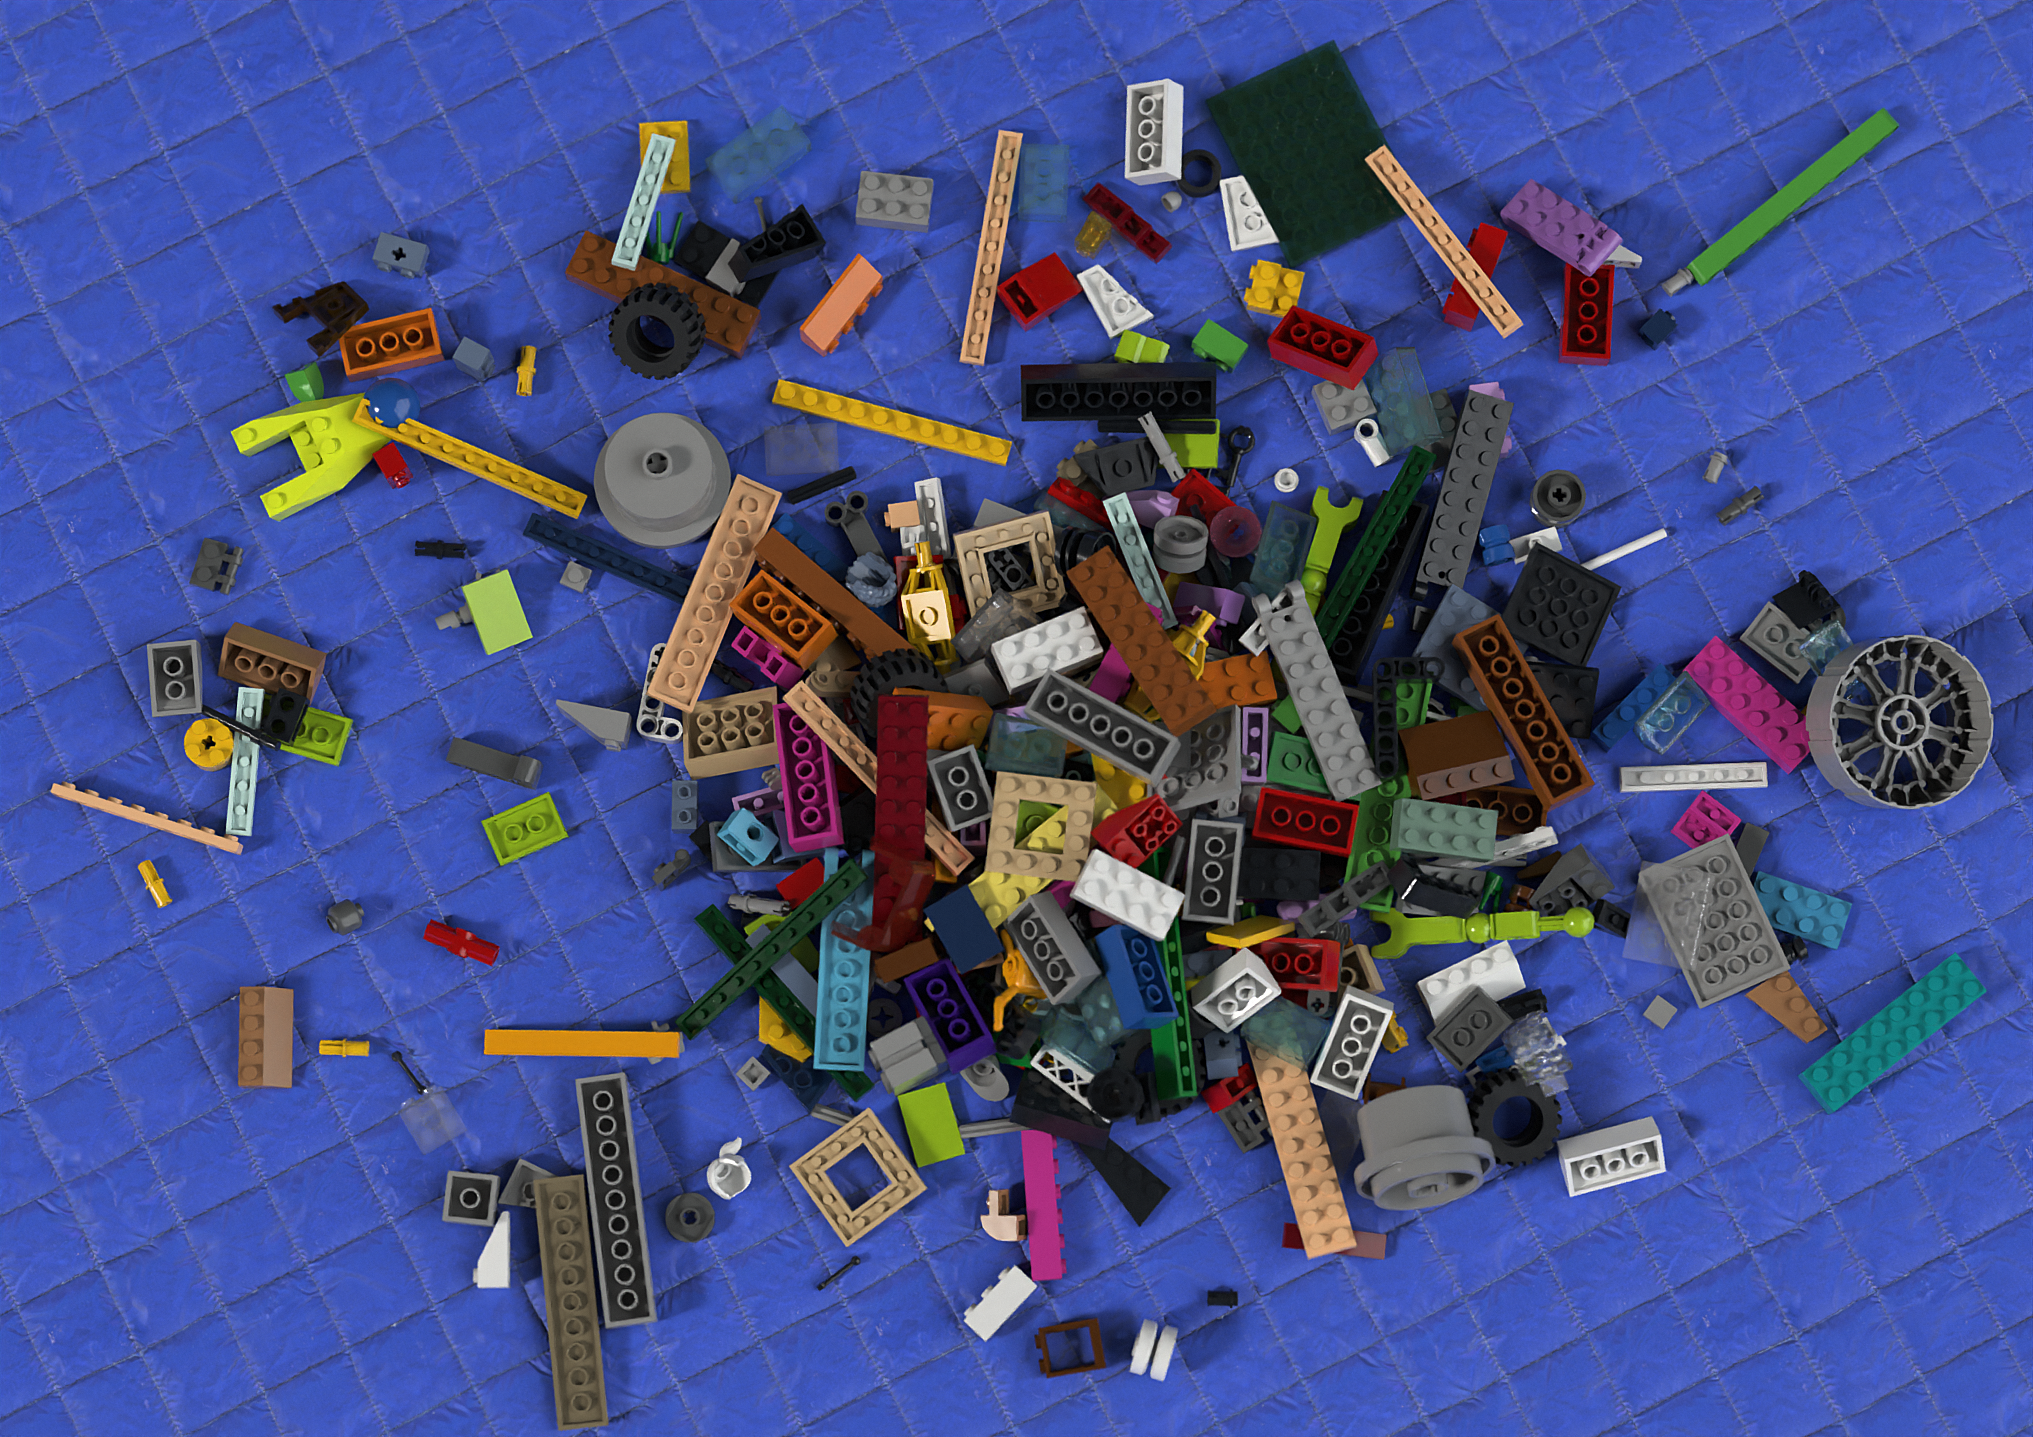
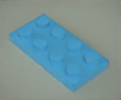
[1753,871,1852,951]

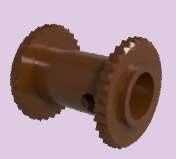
[1362,1073,1407,1106]

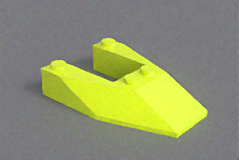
[230,393,392,521]

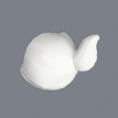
[707,1137,751,1199]

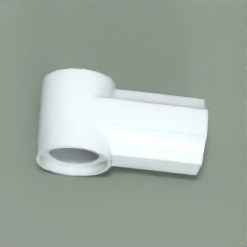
[1354,419,1394,468]

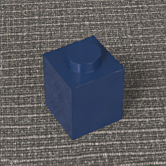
[1637,308,1678,350]

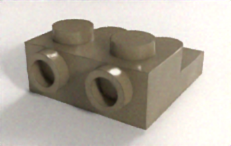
[1056,439,1105,500]

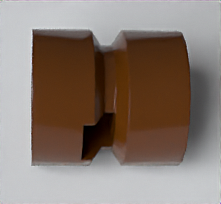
[1502,884,1536,913]

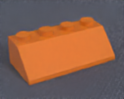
[799,253,883,357]

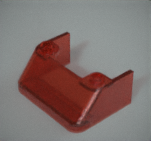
[831,836,936,953]

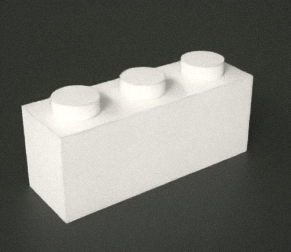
[964,1266,1037,1342]

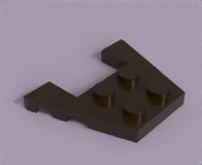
[272,281,369,357]

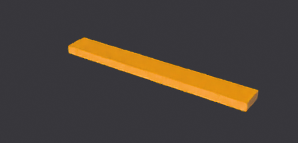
[484,1029,680,1058]

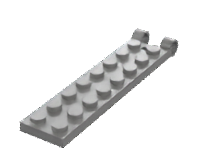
[1252,579,1381,802]

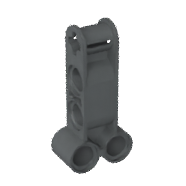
[824,491,890,565]
[1307,921,1351,1018]

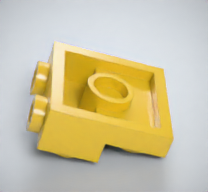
[1243,259,1304,318]

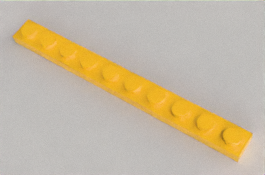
[772,379,1012,467]
[352,398,588,519]

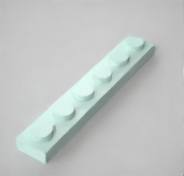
[611,133,676,271]
[1103,492,1178,630]
[226,687,265,836]

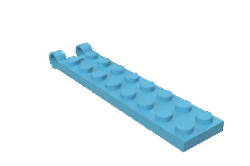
[813,847,875,1072]

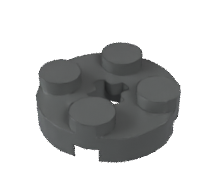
[665,1193,715,1243]

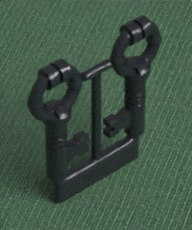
[1180,425,1255,497]

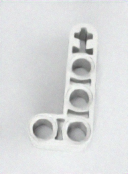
[637,643,683,744]

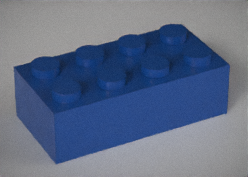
[1095,925,1179,1029]

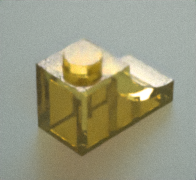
[1074,210,1112,260]

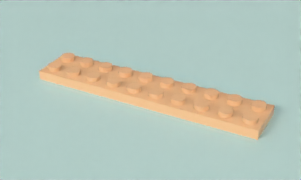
[645,474,782,714]
[1241,1010,1357,1260]

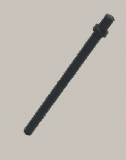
[1189,504,1247,637]

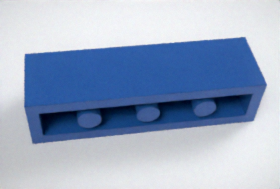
[1590,663,1678,753]

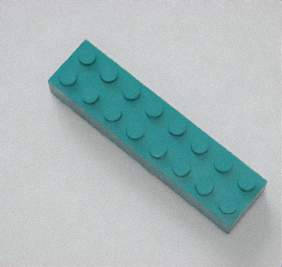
[1798,952,1987,1115]

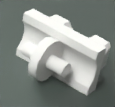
[900,525,926,556]

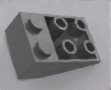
[1529,843,1615,917]

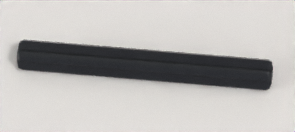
[1098,420,1216,435]

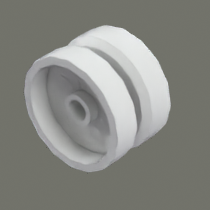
[1129,1319,1178,1381]

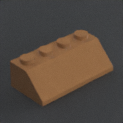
[218,622,327,707]
[238,987,294,1089]

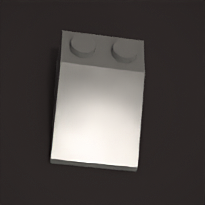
[147,640,202,718]
[556,699,633,752]

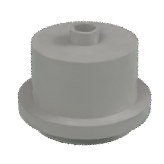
[594,413,731,549]
[1354,1085,1495,1210]

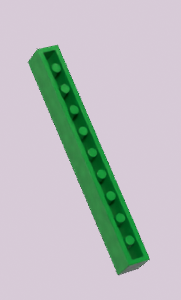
[1136,848,1197,1100]

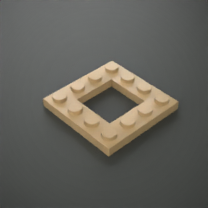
[953,509,1066,629]
[985,771,1097,882]
[789,1107,928,1247]

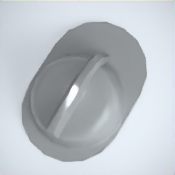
[959,1055,1009,1102]

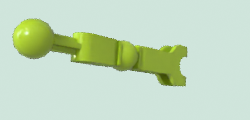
[1270,485,1363,683]
[1369,906,1594,959]

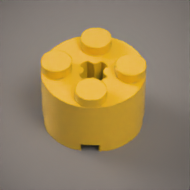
[184,718,234,772]

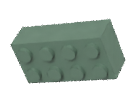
[1390,798,1498,863]

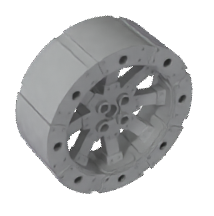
[1806,635,1994,809]

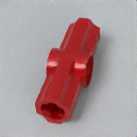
[423,919,500,966]

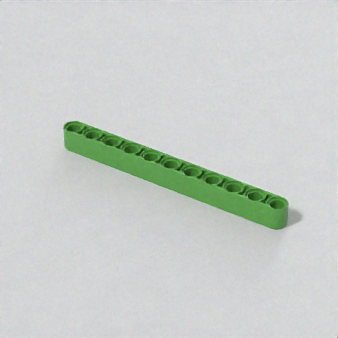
[1686,108,1900,287]

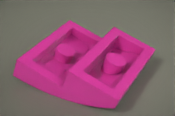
[1670,790,1742,849]

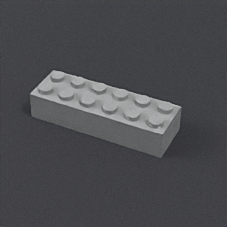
[1023,668,1181,788]

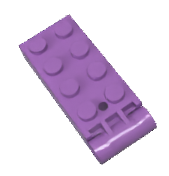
[1500,179,1622,277]

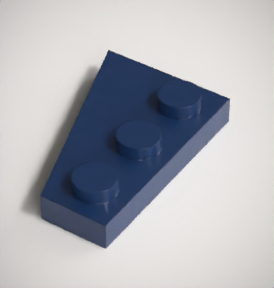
[761,1044,834,1114]

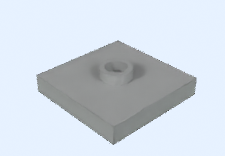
[943,658,1010,707]

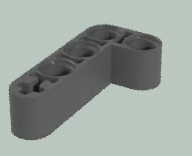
[445,737,544,790]

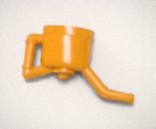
[993,929,1048,1031]

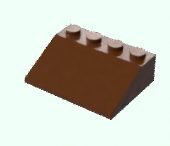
[1397,710,1515,801]

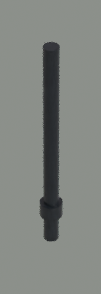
[200,704,281,751]

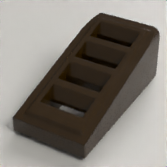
[1514,850,1562,882]

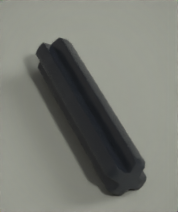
[787,466,857,505]

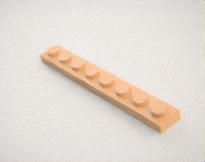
[51,781,243,855]

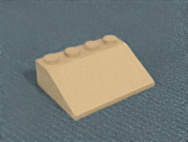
[682,686,780,780]

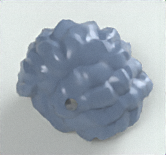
[845,552,897,608]

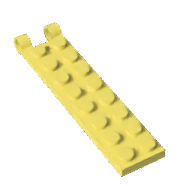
[924,781,1120,932]

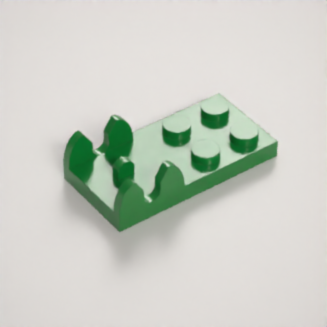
[1266,731,1362,802]

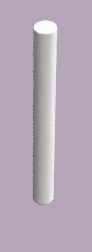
[1581,528,1667,570]

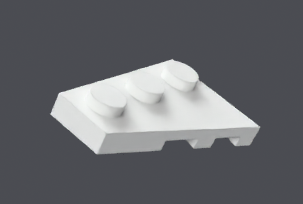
[1219,176,1279,252]
[1077,264,1154,339]

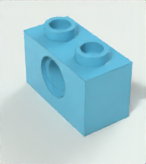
[717,807,779,866]

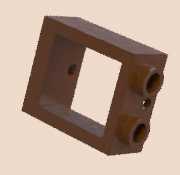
[874,932,947,984]
[1034,1318,1106,1379]

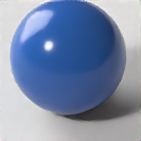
[363,378,420,428]

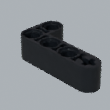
[984,547,1070,624]
[1387,855,1482,919]
[964,973,1042,1060]

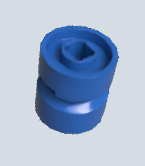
[1477,524,1516,567]

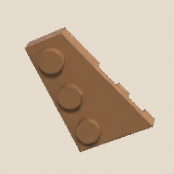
[1744,970,1828,1044]

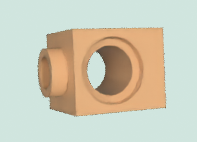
[884,500,920,533]

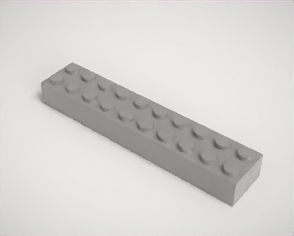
[575,1072,658,1329]

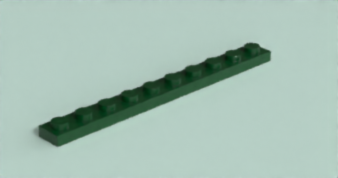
[1315,445,1437,652]
[675,858,869,1040]
[694,904,875,1103]

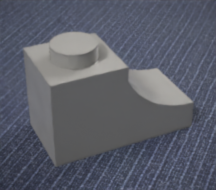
[706,238,746,297]

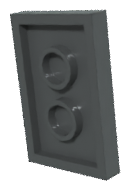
[1426,985,1514,1073]

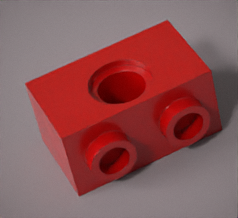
[372,442,413,489]

